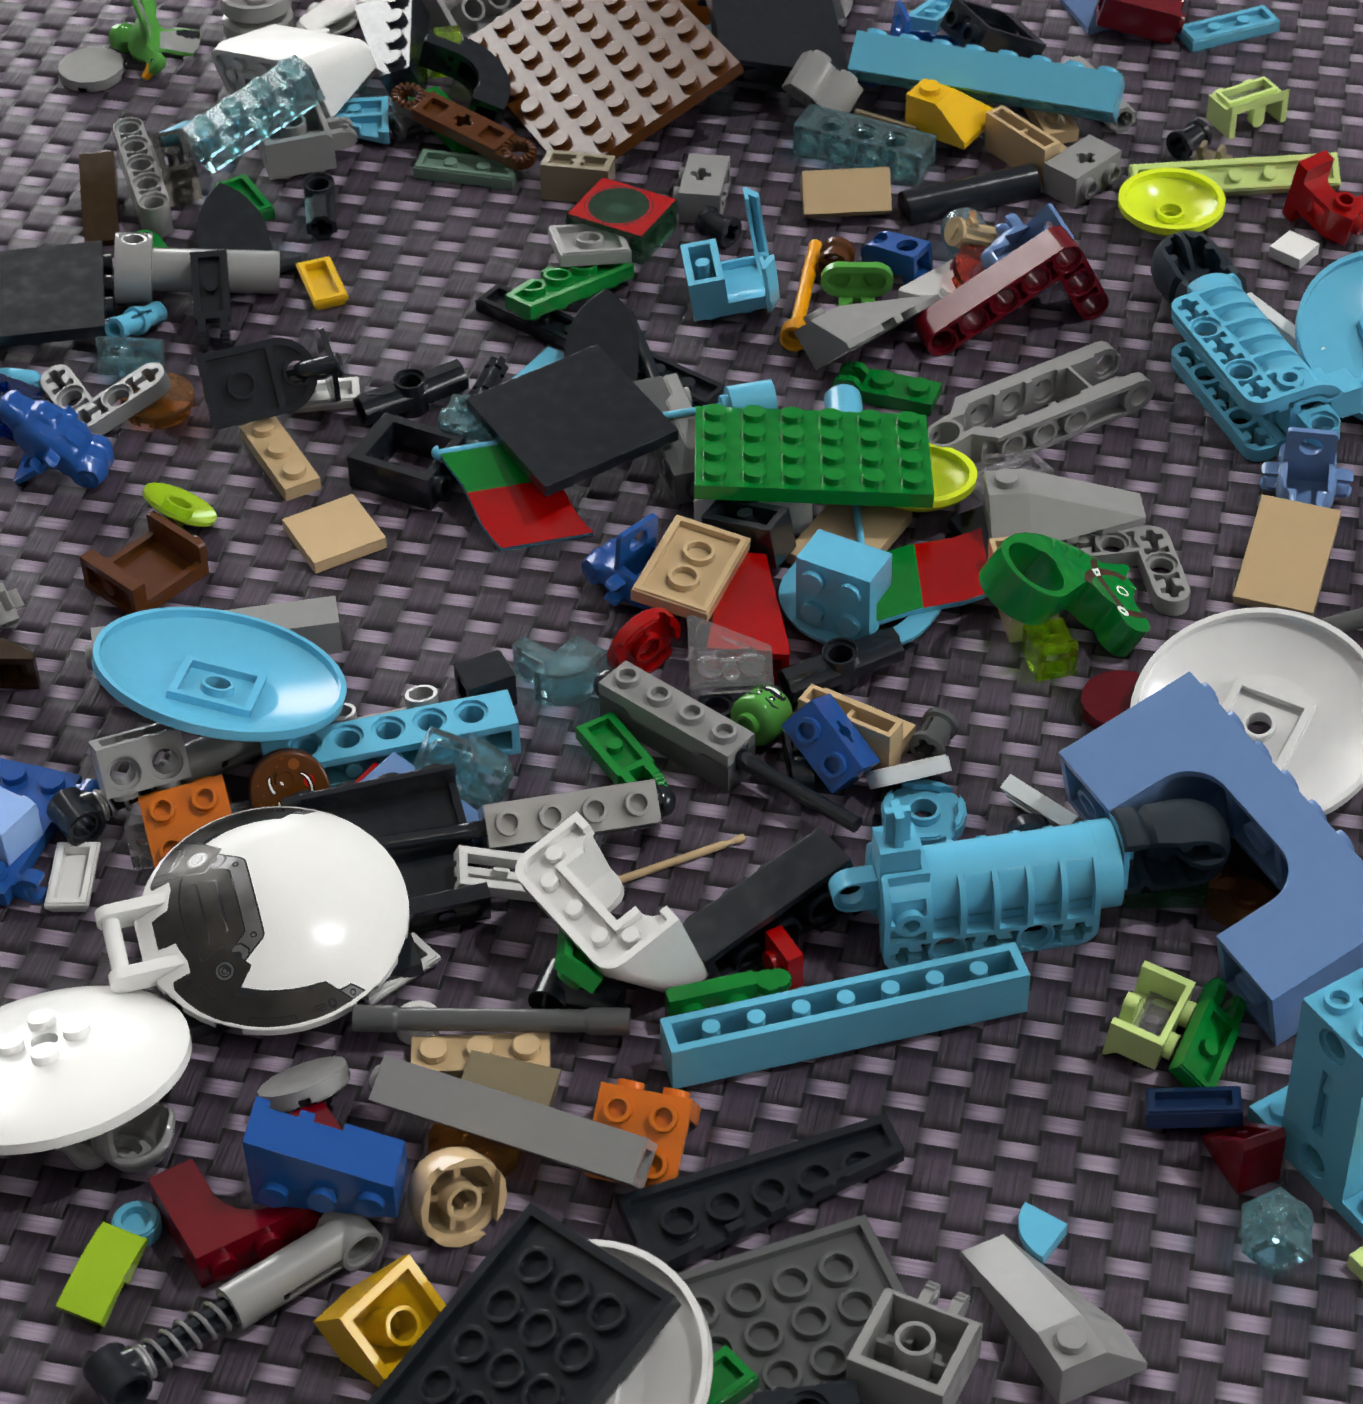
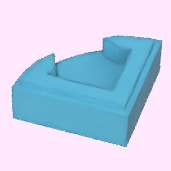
[1018,1202,1068,1265]

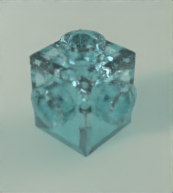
[438,394,492,445]
[1240,1186,1314,1276]

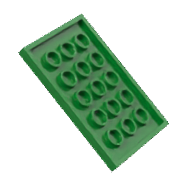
[694,404,934,508]

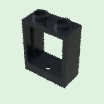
[939,0,1047,58]
[347,413,466,511]

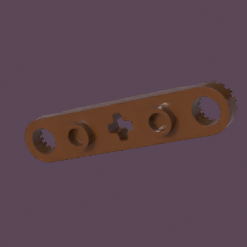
[391,82,536,170]

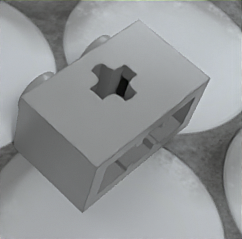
[1042,134,1122,209]
[673,153,731,223]

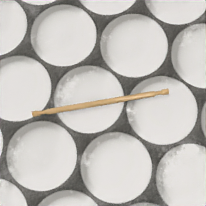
[618,834,746,884]

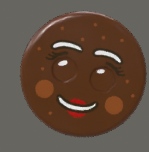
[248,747,330,809]

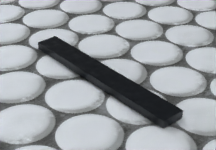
[475,283,726,407]

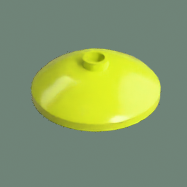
[1118,168,1226,237]
[894,443,977,512]

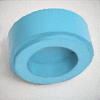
[112,1200,163,1248]

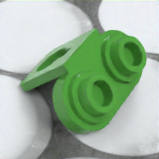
[821,261,893,306]

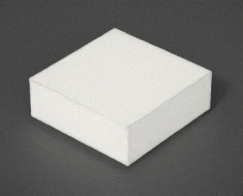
[1268,230,1320,270]

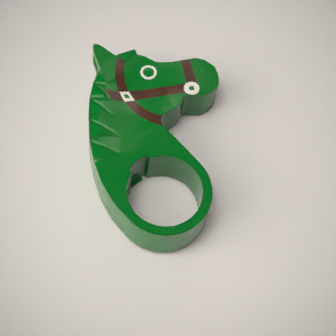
[979,532,1150,657]

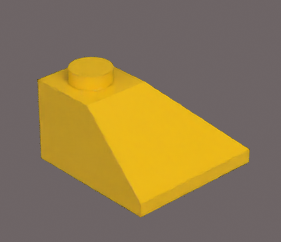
[905,78,994,150]
[313,1254,446,1388]

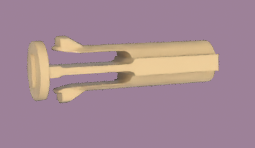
[944,217,998,249]

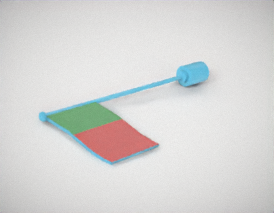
[431,379,778,551]
[824,384,987,631]

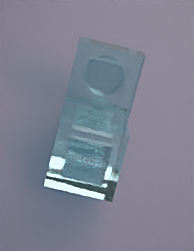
[512,635,608,707]
[413,726,514,806]

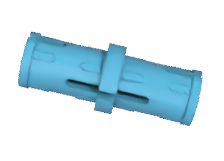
[105,301,167,341]

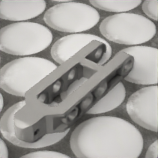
[928,341,1155,468]

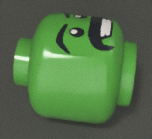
[731,685,793,747]

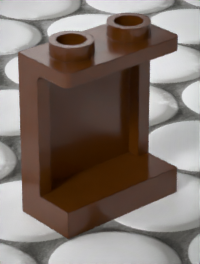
[80,511,209,614]

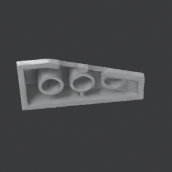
[794,294,941,370]
[983,468,1146,545]
[960,1234,1147,1404]

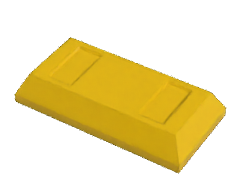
[295,256,349,310]

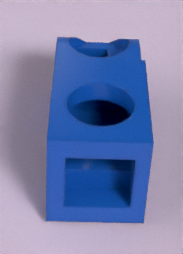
[861,231,933,285]

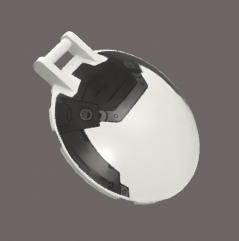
[94,806,410,1036]

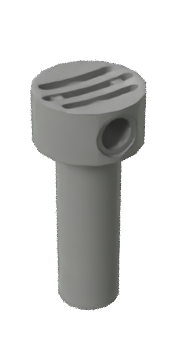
[114,232,280,305]

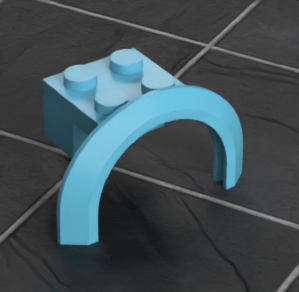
[680,187,780,321]
[779,529,941,645]

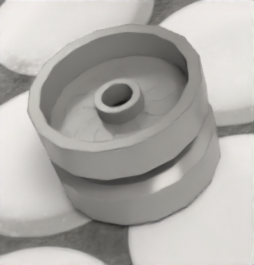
[219,0,295,39]

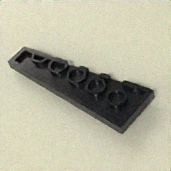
[617,1114,904,1271]

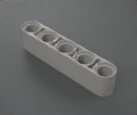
[113,117,174,238]

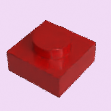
[762,925,804,991]

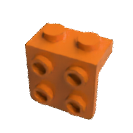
[138,774,233,868]
[583,1078,701,1188]

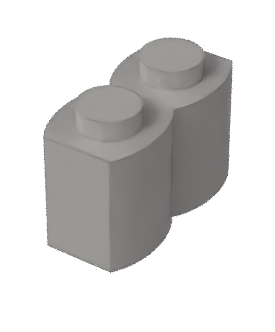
[782,50,864,126]

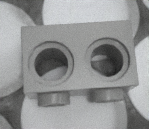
[88,723,192,802]

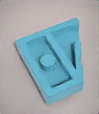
[334,96,390,144]

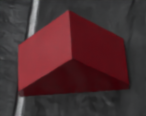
[1202,1121,1287,1194]

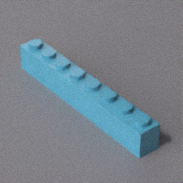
[848,28,1125,124]
[660,942,1030,1089]

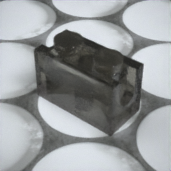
[149,128,203,207]

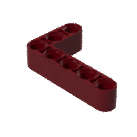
[913,226,1109,356]

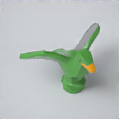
[109,0,201,81]

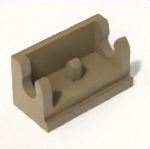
[540,149,616,206]

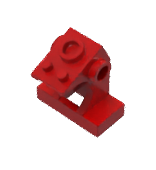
[1282,150,1363,246]

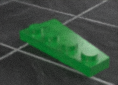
[505,263,634,320]

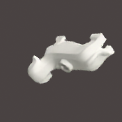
[296,0,369,35]

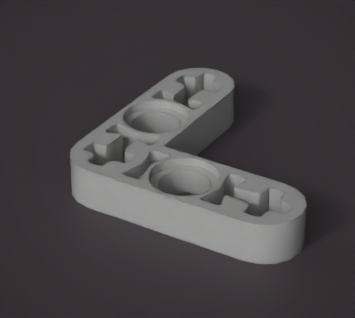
[40,362,172,435]
[1071,526,1190,616]

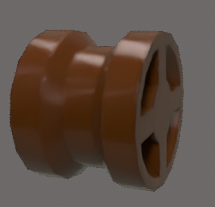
[816,236,856,276]

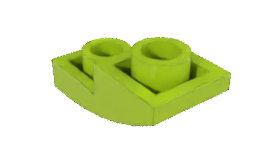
[56,1222,149,1328]

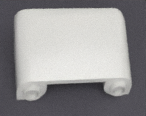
[211,24,376,118]
[515,812,709,993]

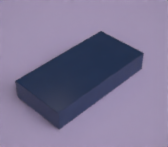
[1145,1086,1243,1129]

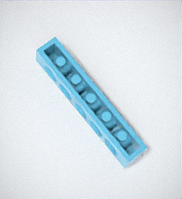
[260,689,521,788]

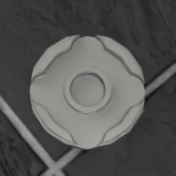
[58,47,125,93]
[257,1056,351,1112]

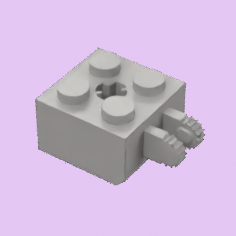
[252,98,358,180]
[846,1280,983,1404]

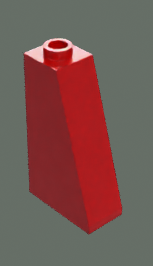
[707,553,790,684]

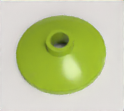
[142,483,217,528]

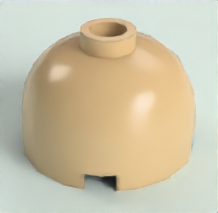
[407,1147,507,1247]

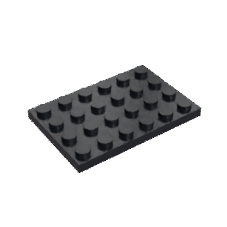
[366,1203,681,1404]

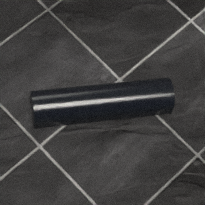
[898,163,1041,225]

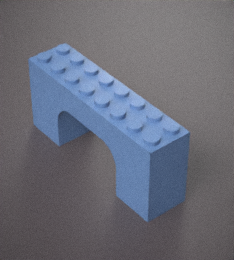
[1059,671,1363,1046]

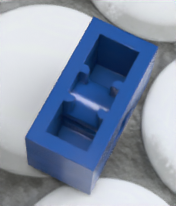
[781,694,881,794]

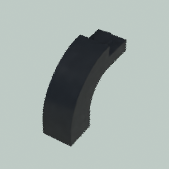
[418,32,511,125]

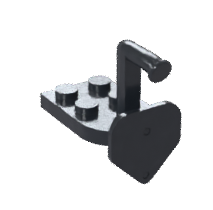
[195,327,344,431]

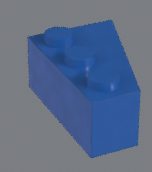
[242,1096,409,1218]

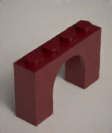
[1095,0,1186,44]
[148,1101,342,1289]

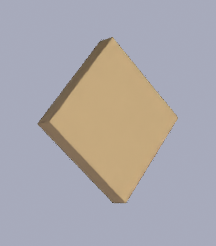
[282,494,387,574]

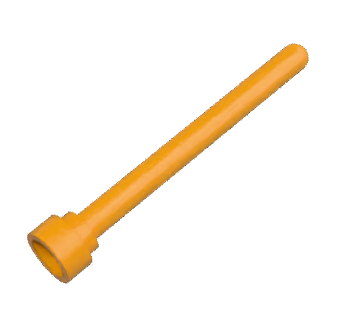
[779,239,822,351]

